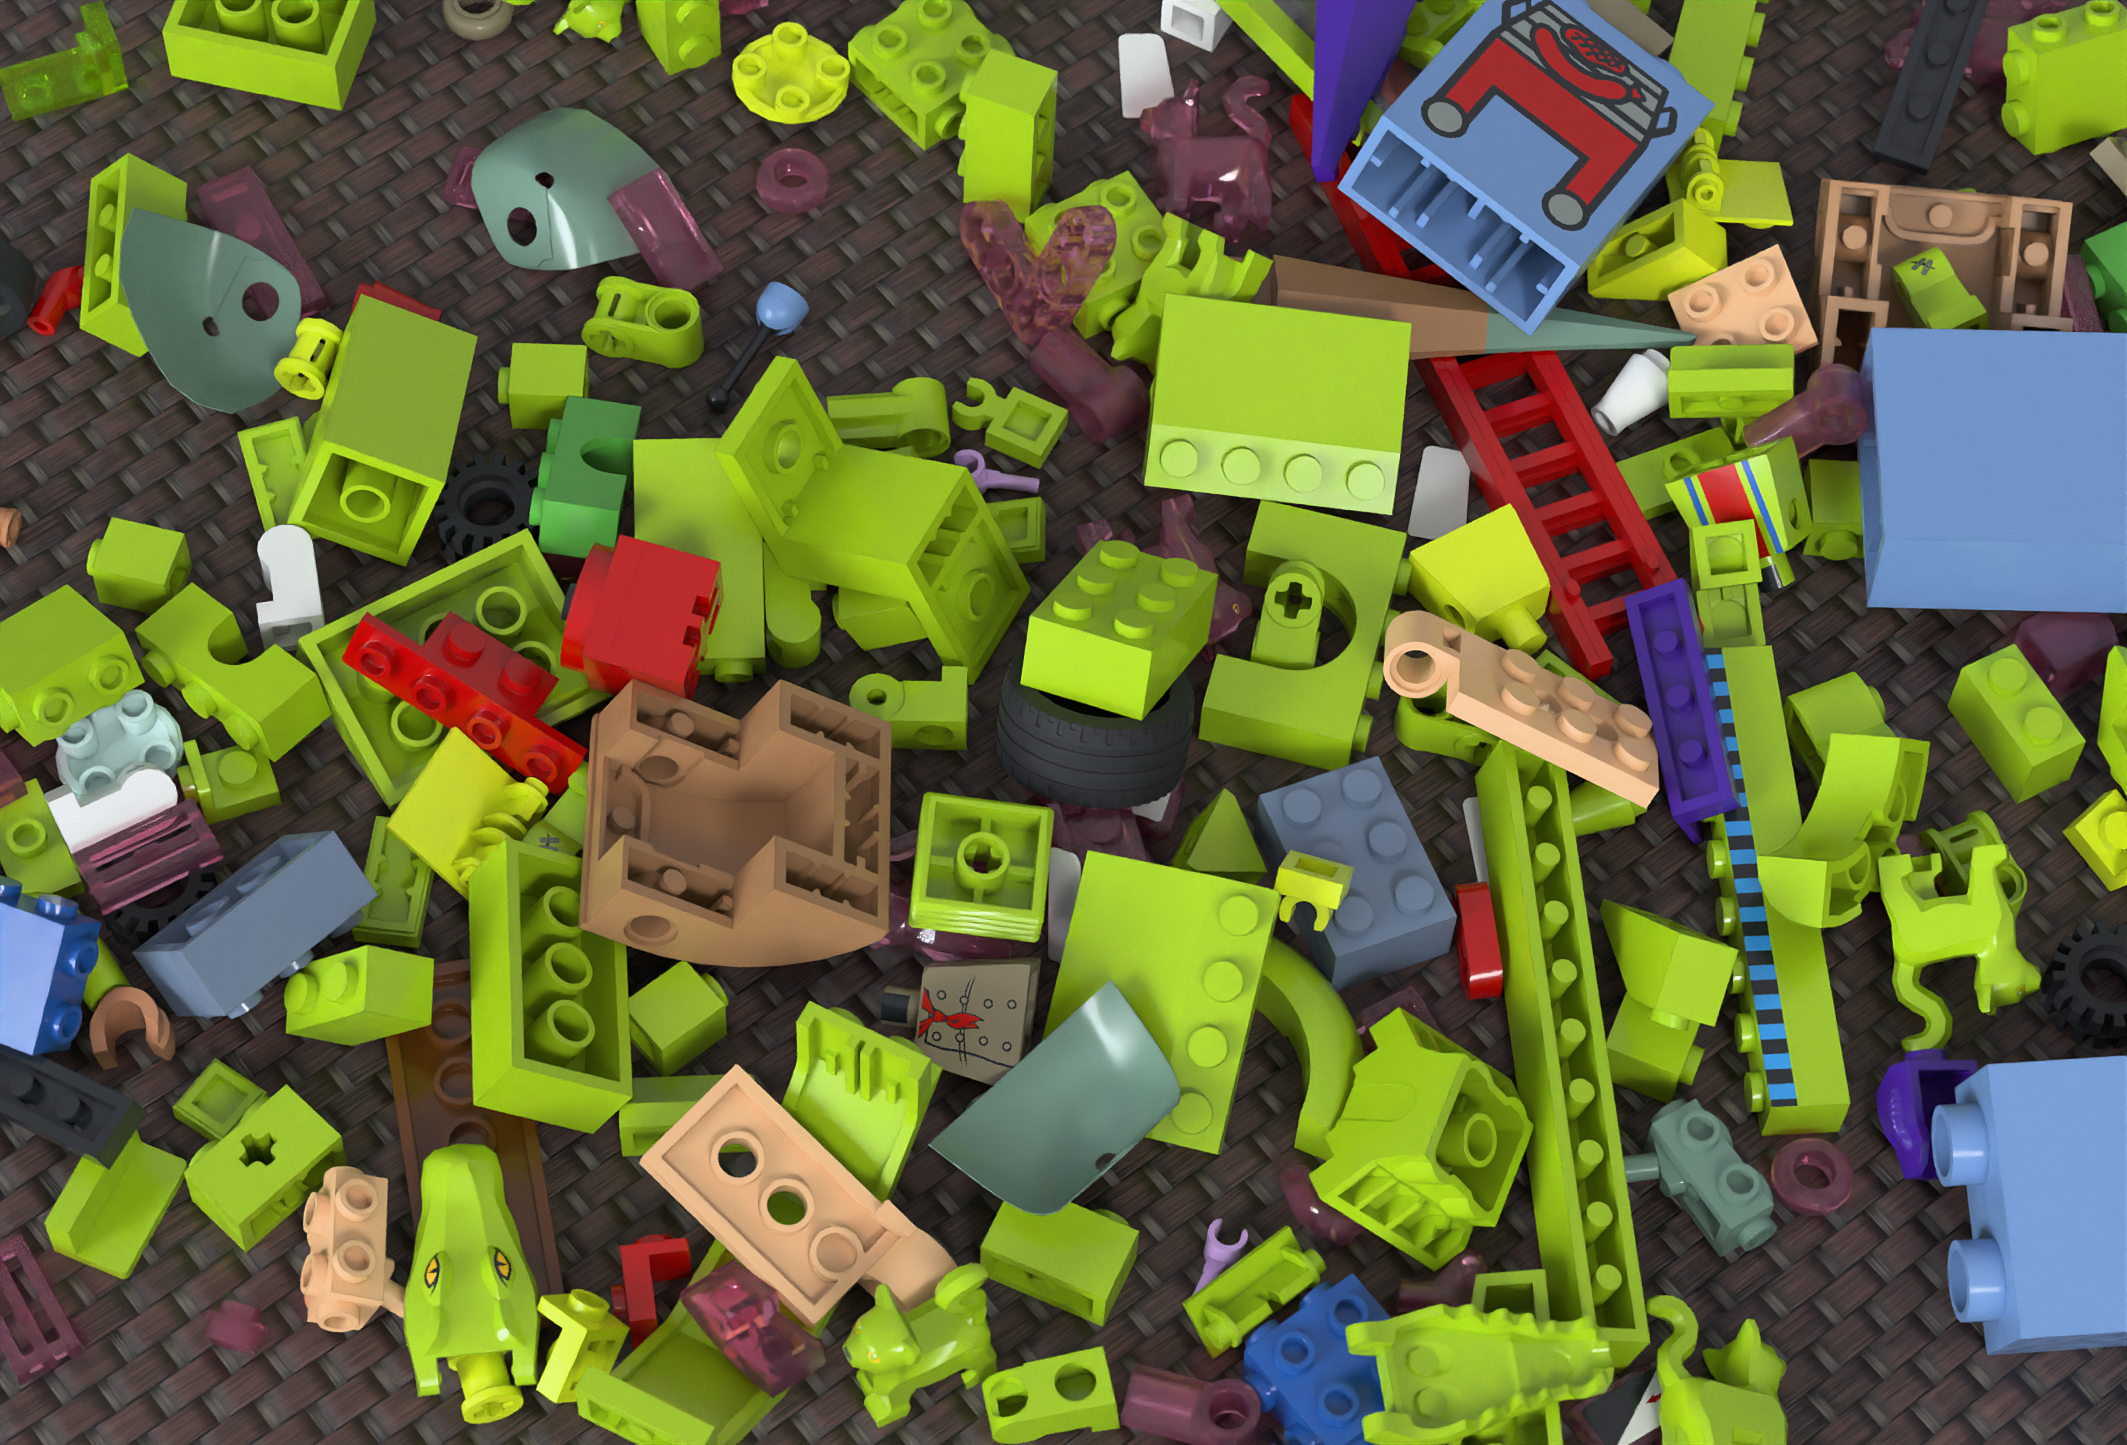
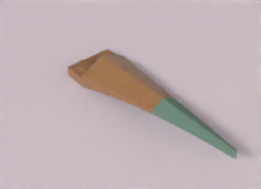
[1227,255,1698,360]

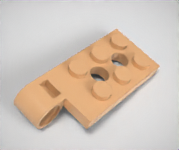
[1383,610,1659,808]
[639,1064,957,1330]

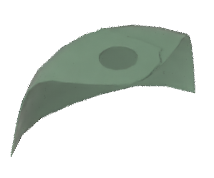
[471,107,689,270]
[119,207,301,414]
[928,979,1181,1216]

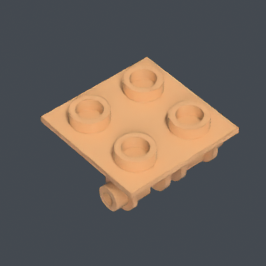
[1667,244,1819,355]

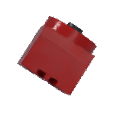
[560,534,724,701]

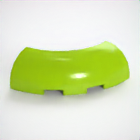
[1757,733,1930,928]
[1256,935,1365,1161]

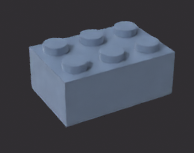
[1254,756,1457,991]
[132,830,378,1019]

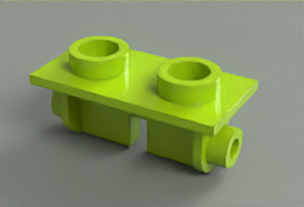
[1182,1225,1326,1359]

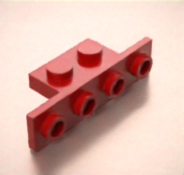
[342,611,589,796]

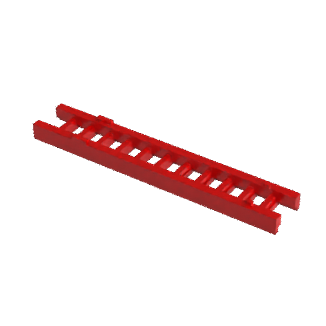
[1289,64,1705,685]

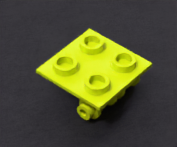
[1664,127,1793,229]
[385,726,549,901]

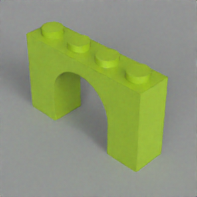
[1198,499,1413,771]

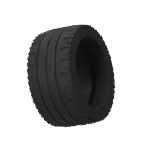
[996,648,1194,809]

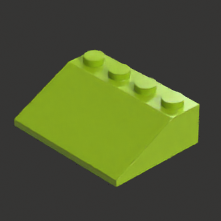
[1142,292,1412,515]
[296,528,616,809]
[1042,850,1282,1156]

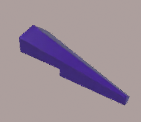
[1312,0,1423,182]

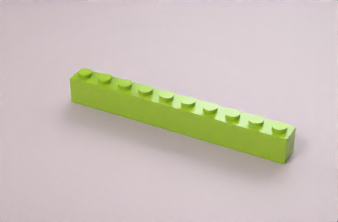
[1475,738,1650,1375]

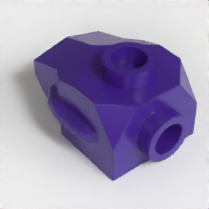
[1875,1049,1978,1181]

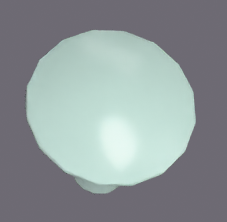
[55,689,184,799]

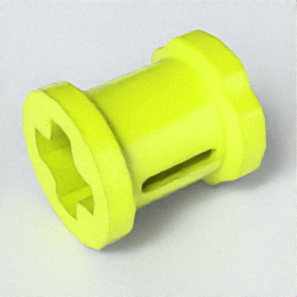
[274,317,343,400]
[447,1351,524,1424]

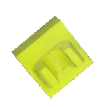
[1274,850,1354,932]

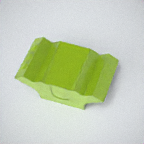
[1309,1007,1535,1271]

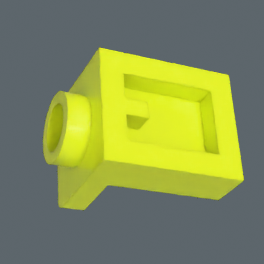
[2062,789,2127,891]
[536,1289,630,1403]

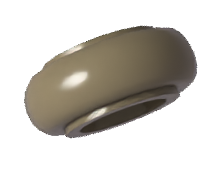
[441,0,514,41]

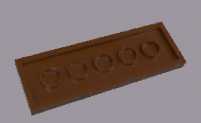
[385,958,564,1329]

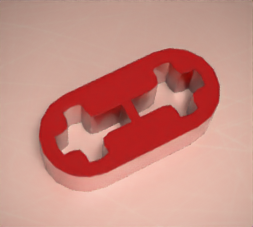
[1450,881,1503,1000]

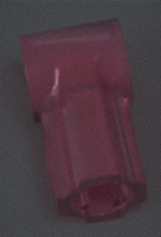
[1029,326,1151,444]
[1743,364,1868,459]
[1121,1363,1261,1445]

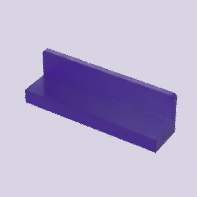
[1624,577,1741,845]

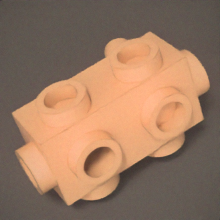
[300,1166,406,1332]

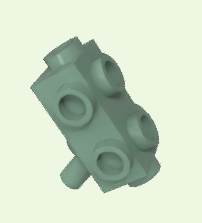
[1623,1099,1777,1257]

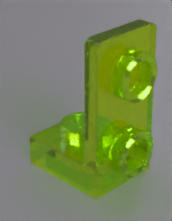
[0,0,129,121]

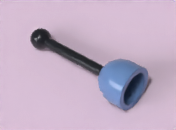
[706,282,809,411]

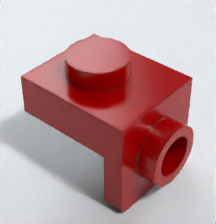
[610,1234,692,1349]

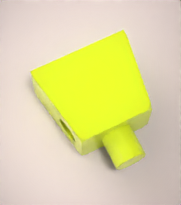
[1408,503,1551,656]

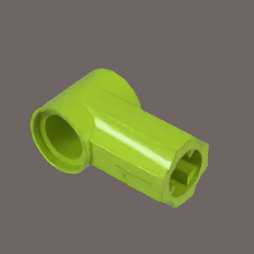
[826,377,951,459]

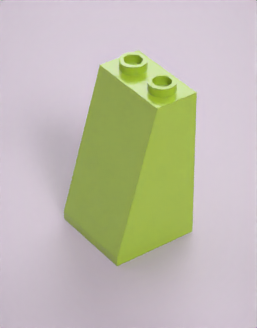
[286,294,478,567]
[633,438,766,683]

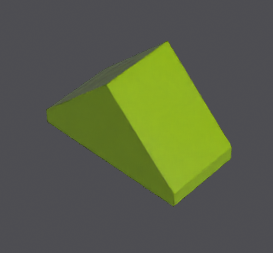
[1169,788,1268,885]

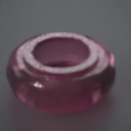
[756,148,829,214]
[1771,1137,1853,1217]

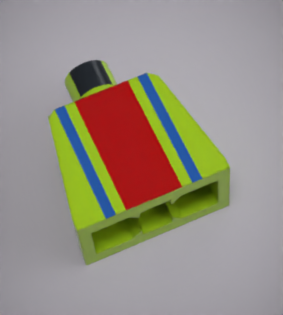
[1665,435,1813,593]

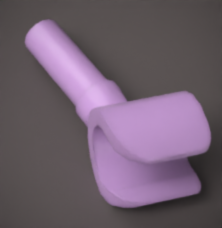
[954,449,1039,495]
[1193,1218,1248,1295]

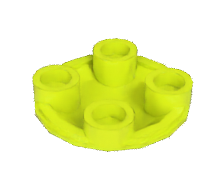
[732,22,850,124]

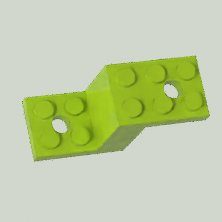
[713,356,1031,685]

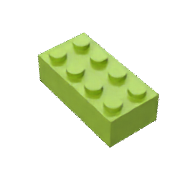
[468,838,633,1134]

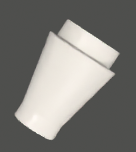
[1591,349,1670,436]

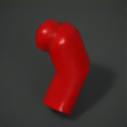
[26,264,84,336]

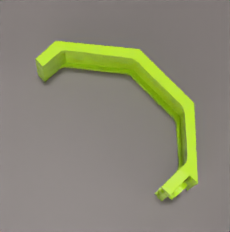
[575,1001,943,1445]

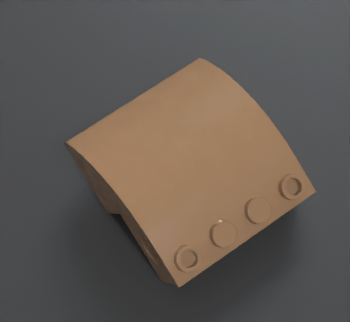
[1808,178,2074,422]
[578,678,891,967]

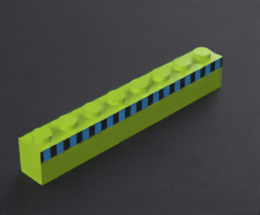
[1701,645,1851,1136]

